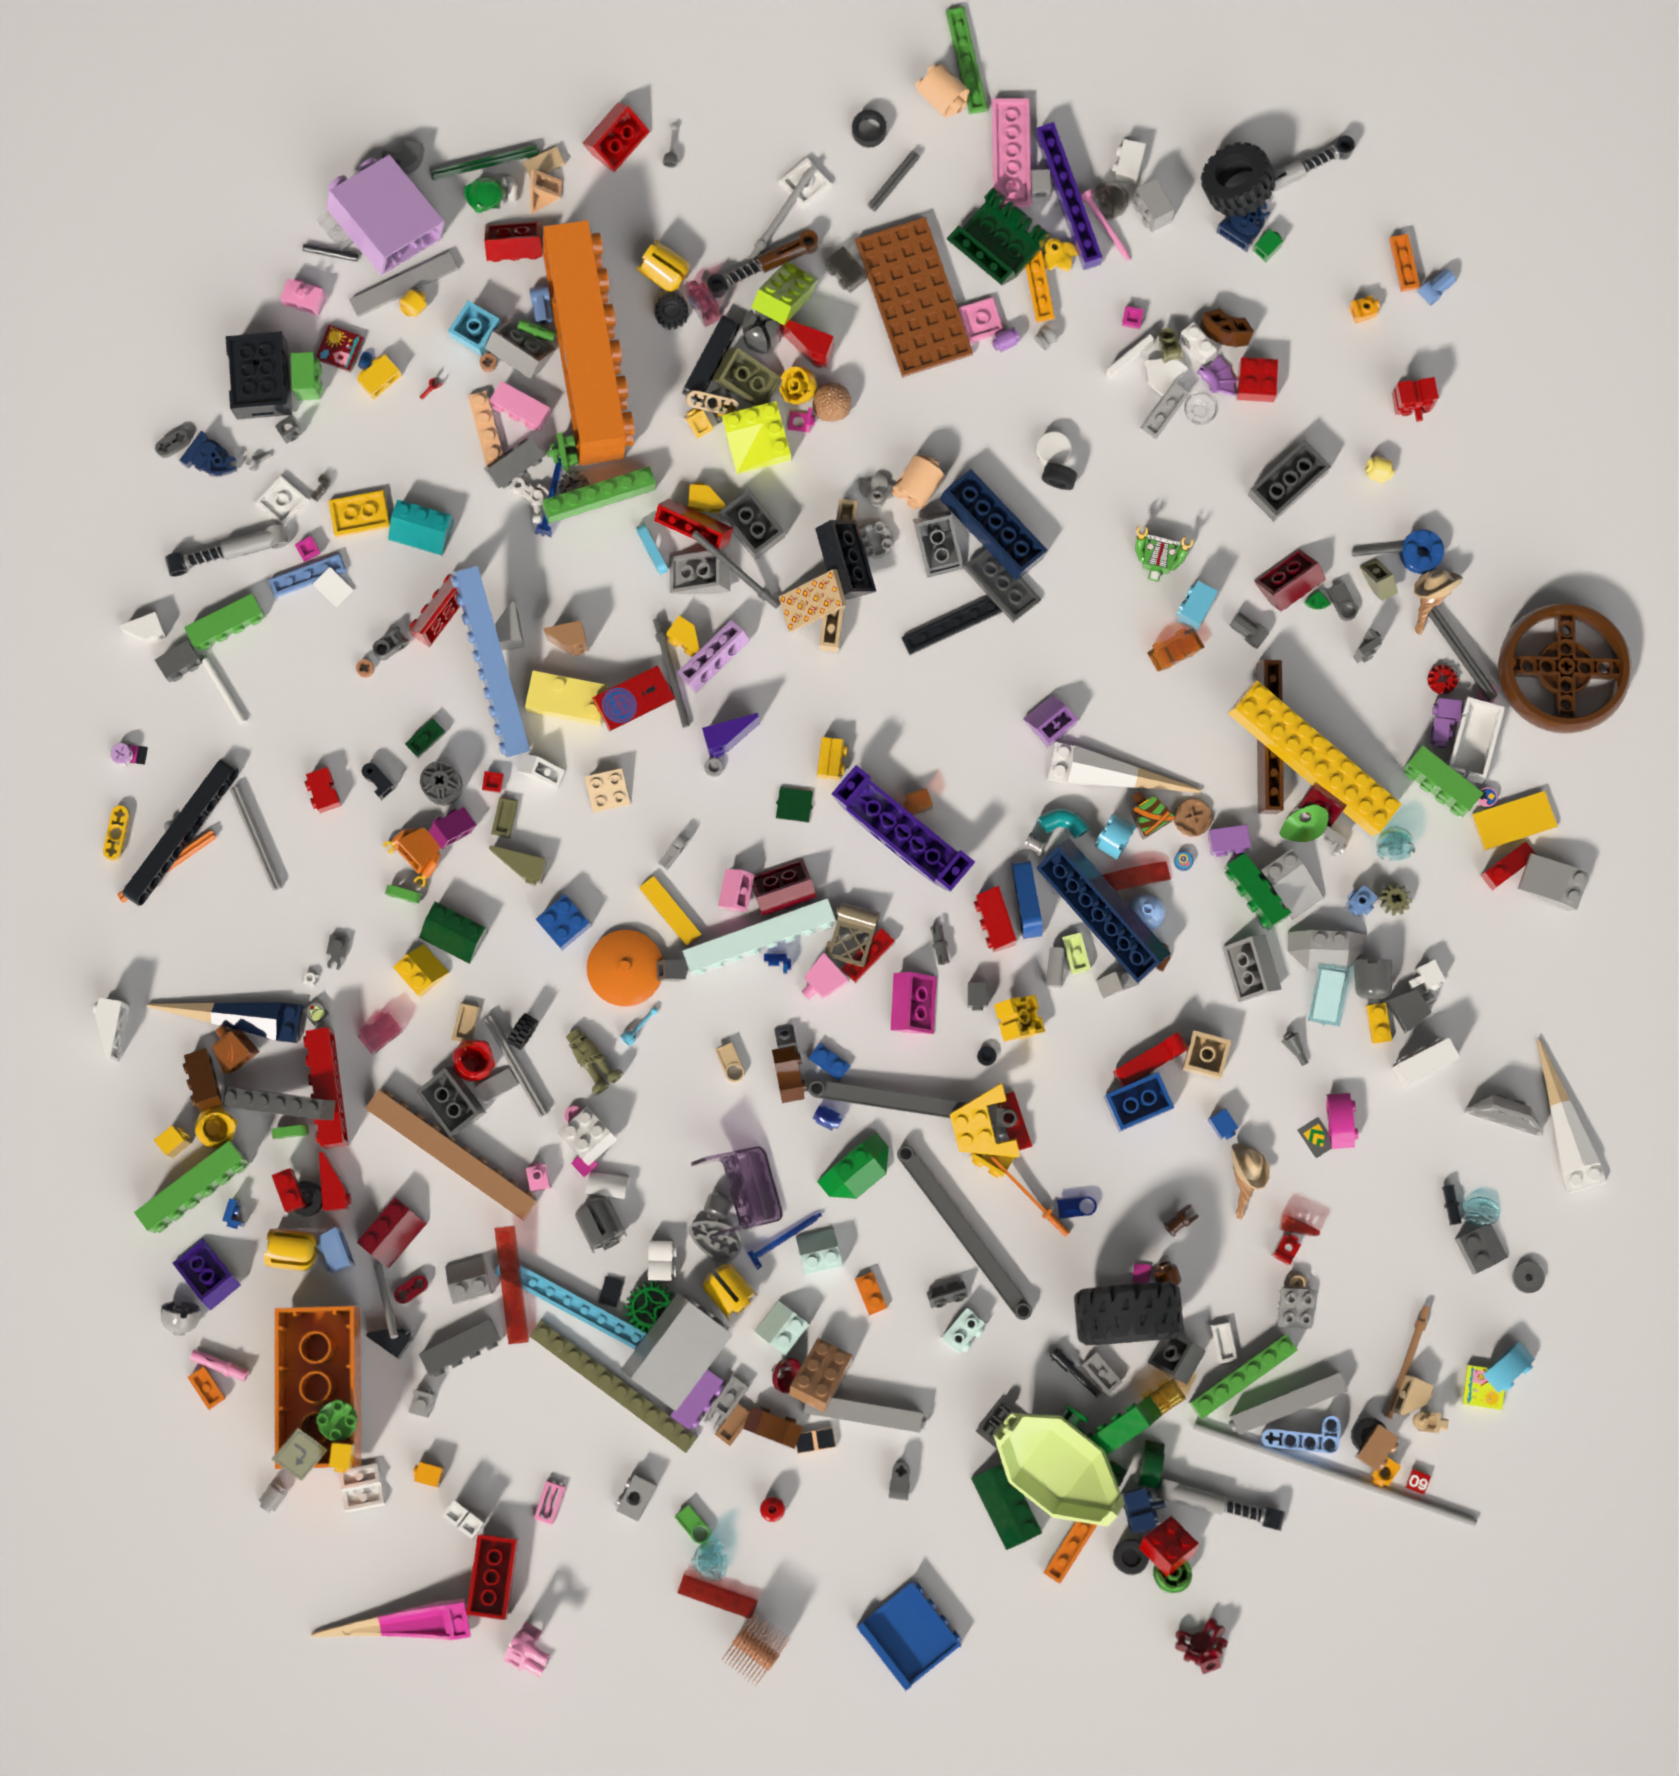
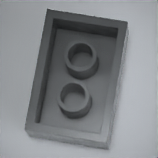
[719,489,785,560]

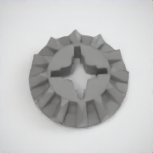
[558,470,589,494]

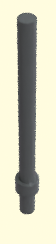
[691,530,781,609]
[653,618,690,728]

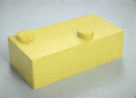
[525,671,608,726]

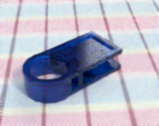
[1057,1196,1097,1219]

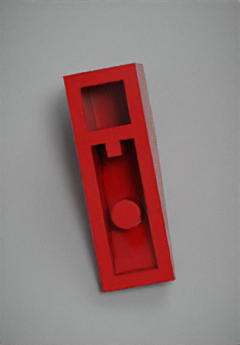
[1481,842,1537,891]
[319,1152,352,1212]

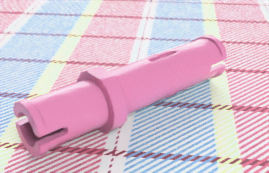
[190,1349,249,1382]

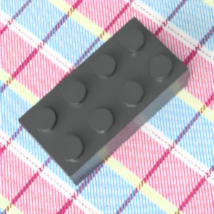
[1248,440,1331,522]

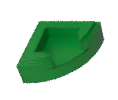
[1304,590,1331,610]

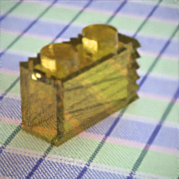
[1140,1378,1186,1414]

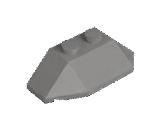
[1288,930,1365,972]
[1464,1093,1544,1136]

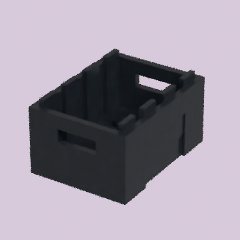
[225,331,293,420]

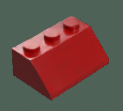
[582,102,650,172]
[484,221,543,262]
[973,886,1017,953]

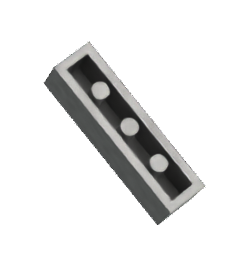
[419,1319,501,1377]

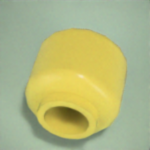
[1365,455,1395,483]

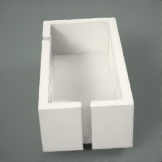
[1447,697,1505,784]

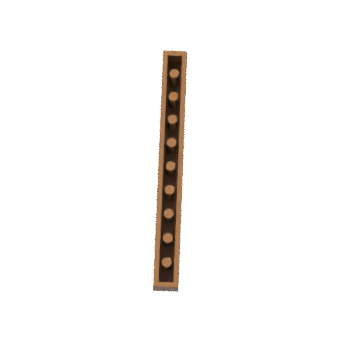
[365,1090,538,1221]

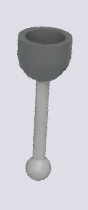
[663,123,678,168]

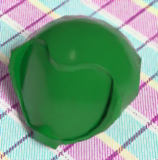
[464,177,506,213]

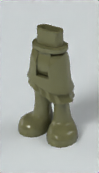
[566,1028,624,1095]

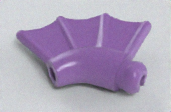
[1197,355,1237,396]

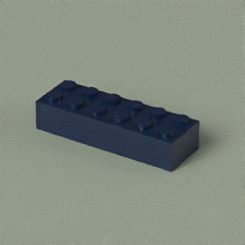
[940,469,1048,581]

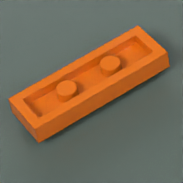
[1389,234,1420,292]

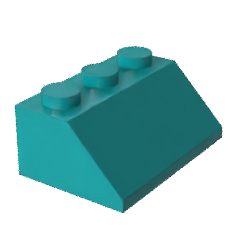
[388,499,454,556]

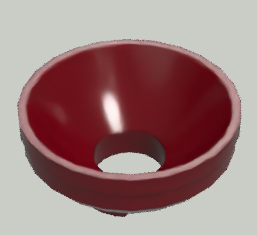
[772,1357,801,1393]

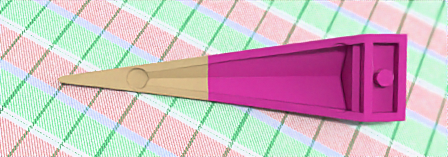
[311,1599,471,1640]

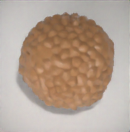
[812,382,852,422]

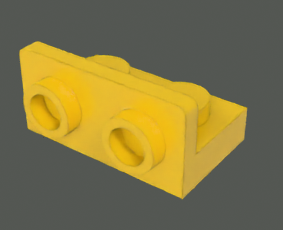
[970,1153,1015,1178]

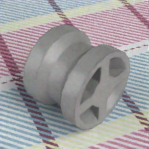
[1034,326,1058,350]

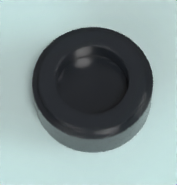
[977,1046,997,1066]

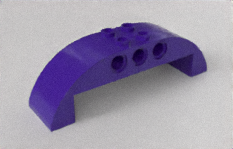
[831,765,975,892]

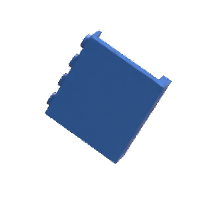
[856,1582,962,1691]

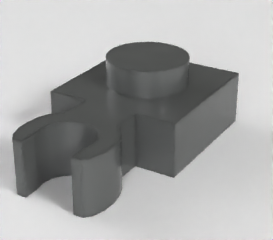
[326,935,350,970]

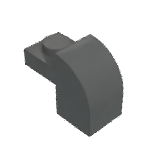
[381,140,425,175]

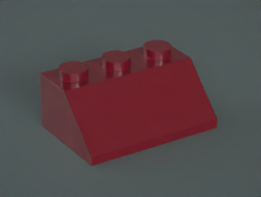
[1254,549,1326,612]
[752,858,817,916]
[356,1198,427,1269]

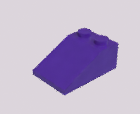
[702,713,760,758]
[172,1238,241,1310]

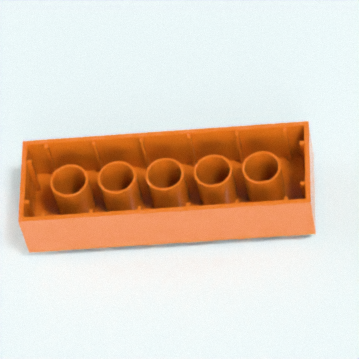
[543,220,635,466]

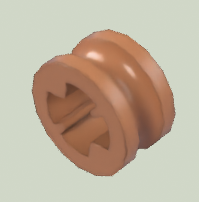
[479,353,497,372]
[356,659,374,678]

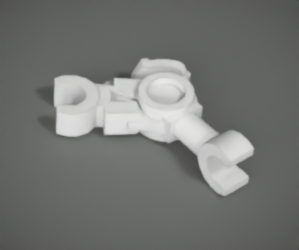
[511,478,549,527]

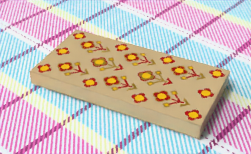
[779,570,847,632]

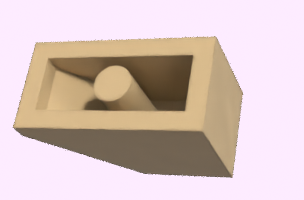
[1391,1375,1434,1415]

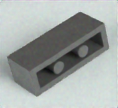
[483,436,545,489]

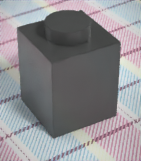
[657,959,688,982]
[967,982,988,1011]

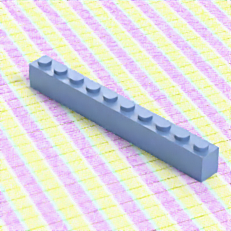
[451,566,530,757]

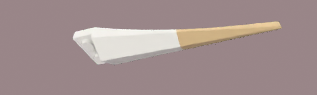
[1047,742,1202,793]
[1537,1039,1606,1194]

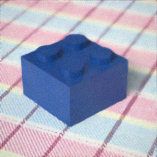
[536,894,591,951]

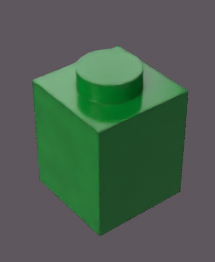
[1252,229,1283,262]

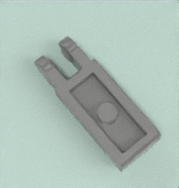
[703,1376,749,1431]

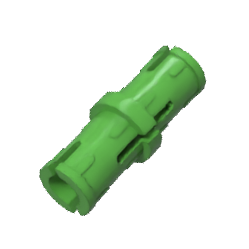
[517,318,556,342]

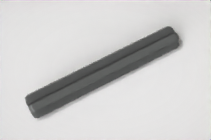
[868,151,919,211]

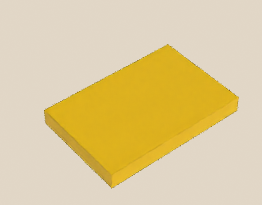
[328,490,390,538]

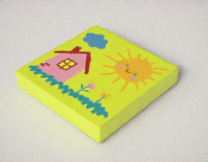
[1462,1365,1505,1410]

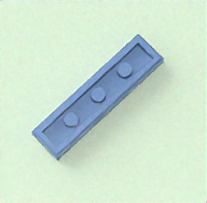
[269,553,347,598]

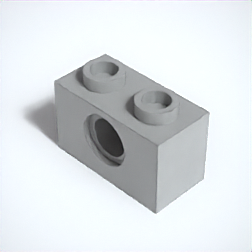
[615,1475,656,1522]

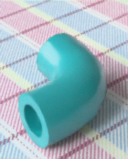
[1037,809,1090,839]

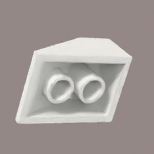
[93,998,130,1062]

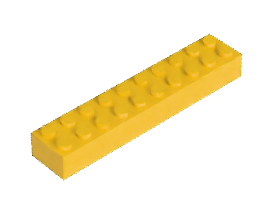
[1228,680,1402,836]

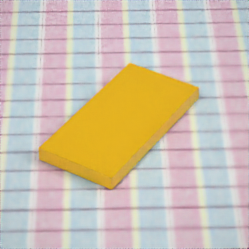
[1472,791,1558,851]

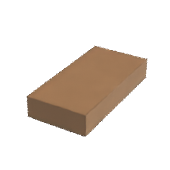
[715,1403,750,1446]

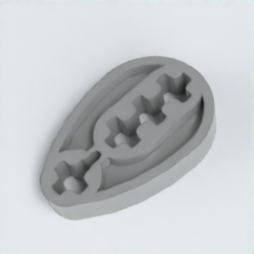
[689,1221,742,1262]

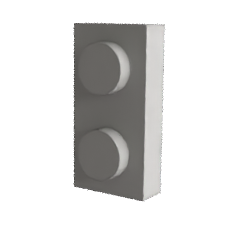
[1082,1352,1122,1395]

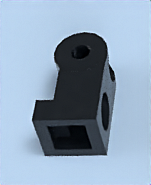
[361,763,396,801]

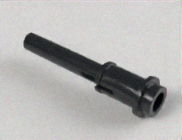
[1049,1347,1102,1398]

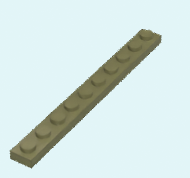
[529,1320,698,1453]

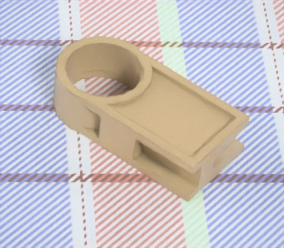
[715,1042,745,1083]

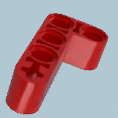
[1113,1032,1189,1087]

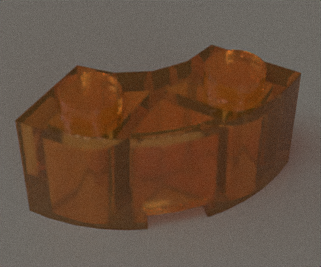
[1147,628,1205,672]

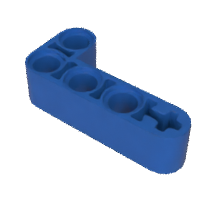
[1011,860,1043,939]

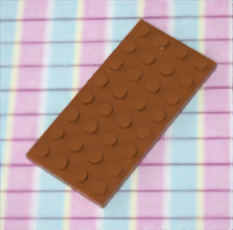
[855,217,973,378]

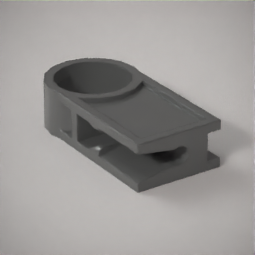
[1327,581,1358,621]

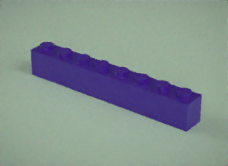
[1035,122,1103,270]

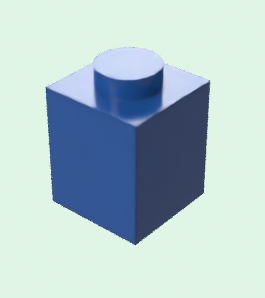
[1208,1108,1238,1140]

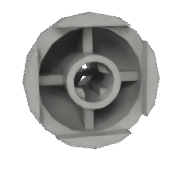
[161,1301,200,1336]

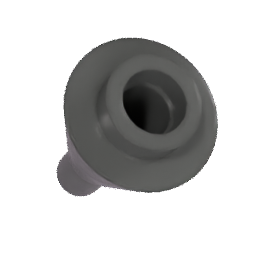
[1281,1031,1308,1066]

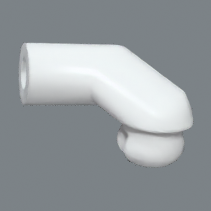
[501,176,517,201]

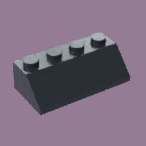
[815,520,876,600]

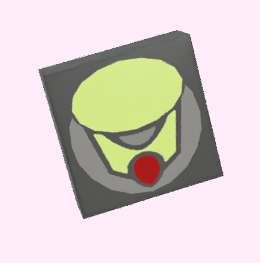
[302,998,330,1026]

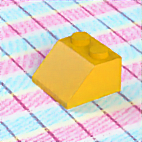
[393,944,449,998]

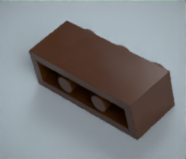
[183,1048,223,1112]

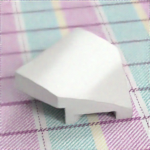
[1145,359,1188,397]

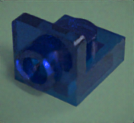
[764,954,791,975]

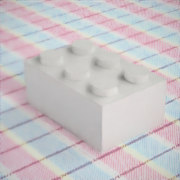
[1392,1037,1460,1088]

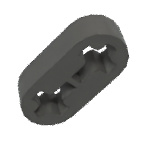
[155,430,190,458]

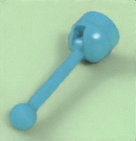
[619,1007,658,1047]

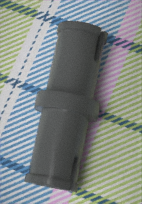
[930,925,950,965]

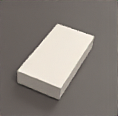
[1210,1321,1238,1364]

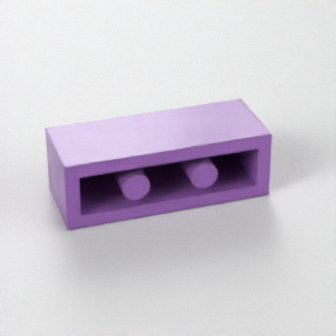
[670,1369,725,1430]

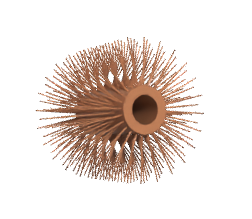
[721,1612,791,1686]

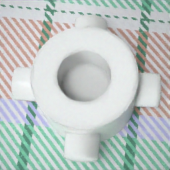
[302,971,319,987]

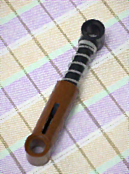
[707,230,818,298]

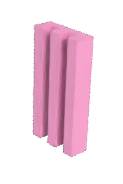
[534,1480,566,1525]

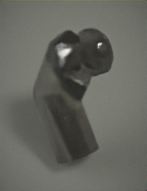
[310,474,331,502]

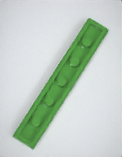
[946,6,988,115]

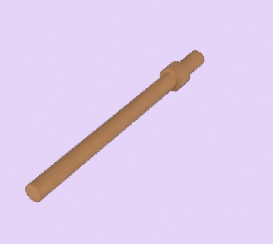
[1384,1305,1431,1419]

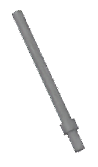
[748,167,815,262]

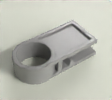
[658,834,690,871]

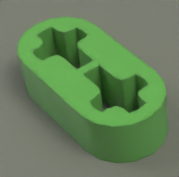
[385,885,422,904]
[272,1125,309,1139]

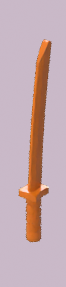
[990,1156,1070,1237]

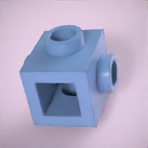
[1346,885,1378,917]

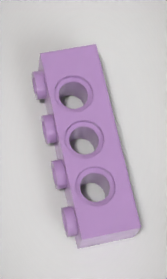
[677,620,750,693]

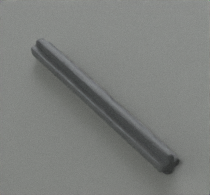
[1428,606,1497,701]

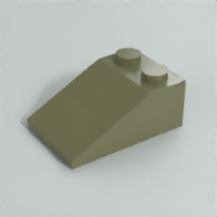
[712,347,782,406]

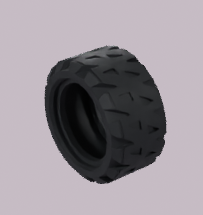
[1074,1282,1184,1345]

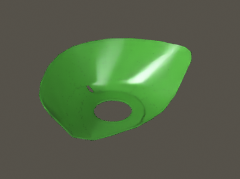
[1279,805,1328,842]

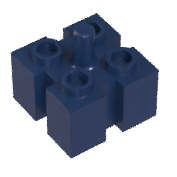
[1121,1488,1166,1534]

